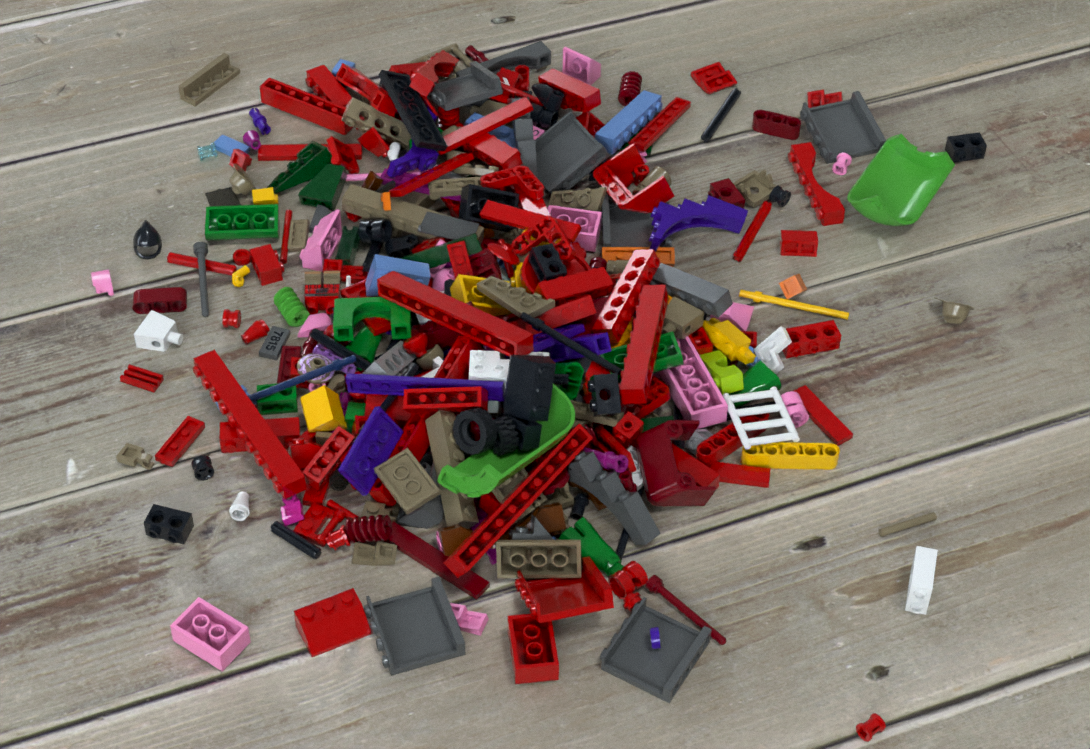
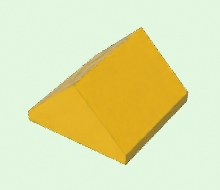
[300,385,347,433]

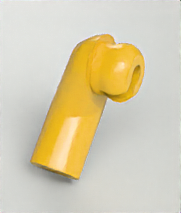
[232,265,250,287]

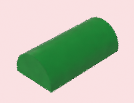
[205,204,280,241]
[599,331,684,383]

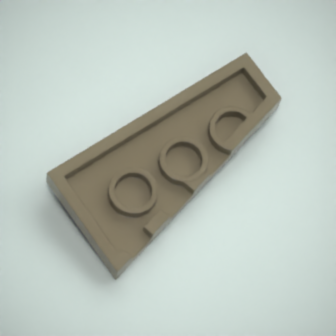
[477,276,555,318]

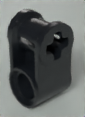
[385,234,419,259]

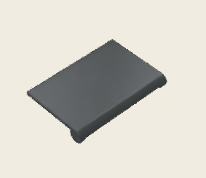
[418,212,479,240]

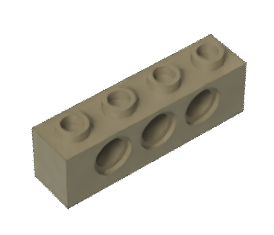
[341,97,411,150]

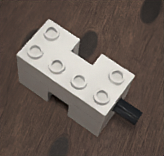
[469,350,569,413]

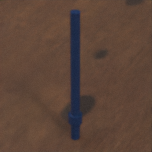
[248,355,357,402]

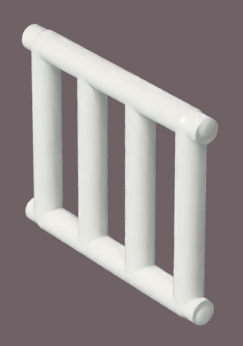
[722,387,800,450]

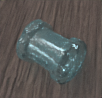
[197,142,218,161]

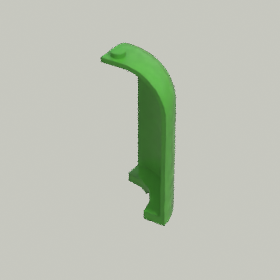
[847,134,955,226]
[437,384,575,497]

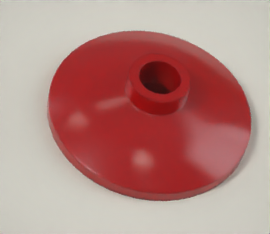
[487,242,521,265]

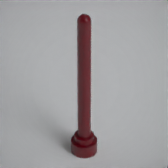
[645,575,726,645]

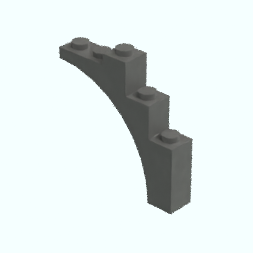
[566,451,661,545]

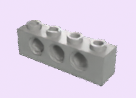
[362,341,417,376]

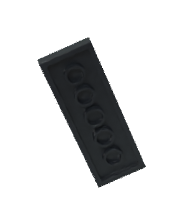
[379,70,448,151]

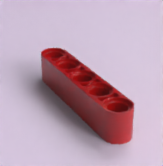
[695,413,769,467]

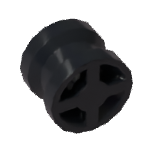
[769,185,791,207]
[191,455,215,480]

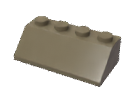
[496,540,582,578]

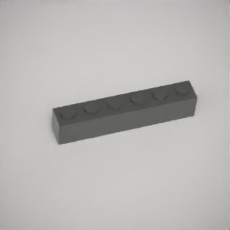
[649,263,733,318]

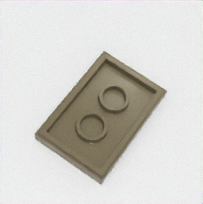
[374,448,441,515]

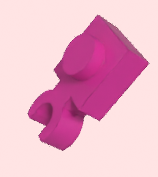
[281,494,304,526]

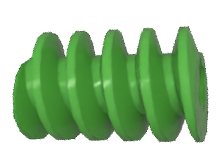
[273,287,310,327]

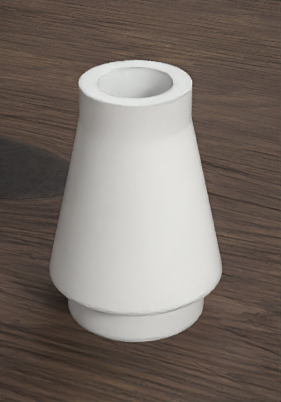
[229,492,250,521]

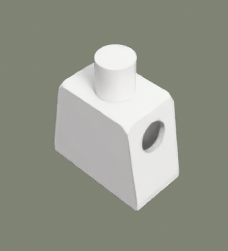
[134,310,183,352]

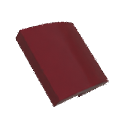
[469,248,502,280]

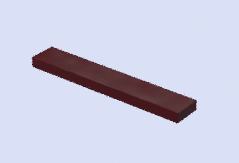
[384,522,490,600]

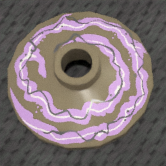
[297,354,335,384]

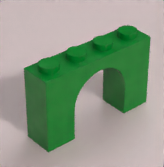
[333,297,412,341]

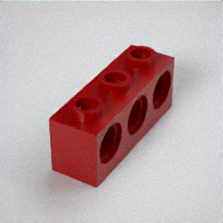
[782,320,842,358]
[302,426,355,491]

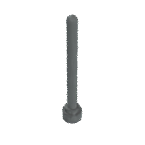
[193,242,209,317]

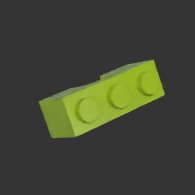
[699,350,744,395]

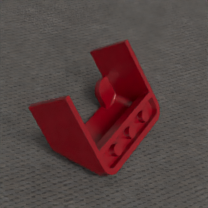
[635,420,716,506]

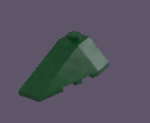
[267,141,334,194]

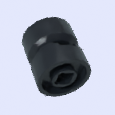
[530,104,559,130]
[358,219,392,243]

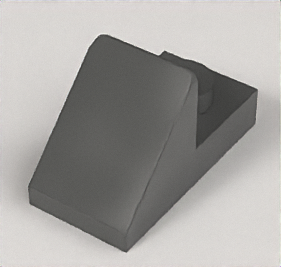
[509,515,554,540]

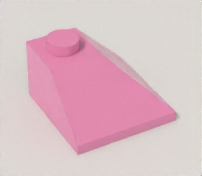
[562,47,601,85]
[710,302,754,331]

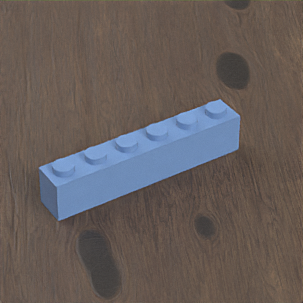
[595,90,663,155]

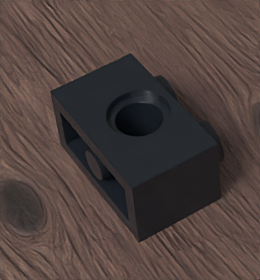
[587,373,621,417]

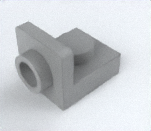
[684,429,713,455]

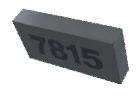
[259,326,291,360]

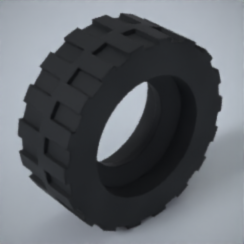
[453,408,497,455]

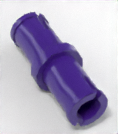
[249,108,271,135]

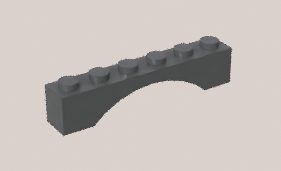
[456,41,551,77]

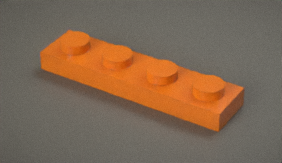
[602,247,675,267]

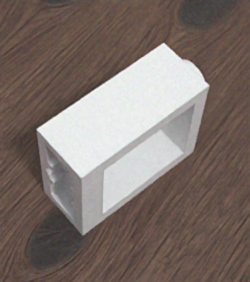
[905,546,938,615]

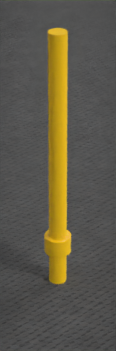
[739,290,849,320]

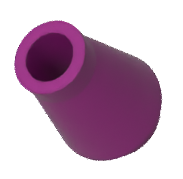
[243,130,261,150]

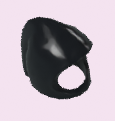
[133,220,162,259]

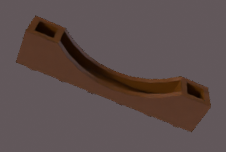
[438,502,566,557]

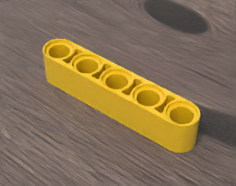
[741,442,840,470]

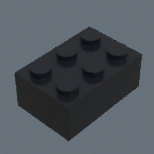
[458,184,519,232]

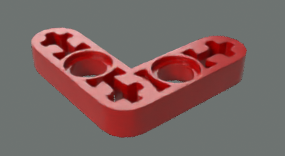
[480,165,544,199]
[511,216,576,262]
[622,375,671,419]

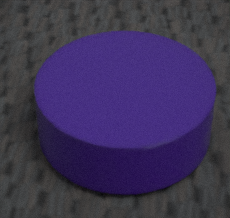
[650,627,661,649]

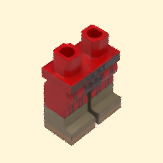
[305,271,341,315]

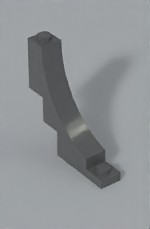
[507,97,538,178]

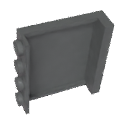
[427,61,503,111]
[800,91,886,164]
[535,111,610,194]
[601,194,672,247]
[364,577,466,676]
[600,597,712,704]

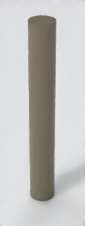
[879,512,937,537]

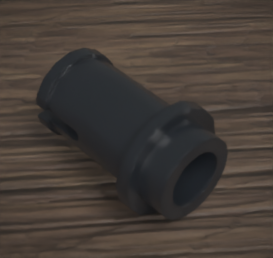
[570,493,589,520]

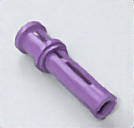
[312,344,356,375]

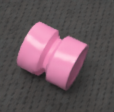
[781,391,809,428]

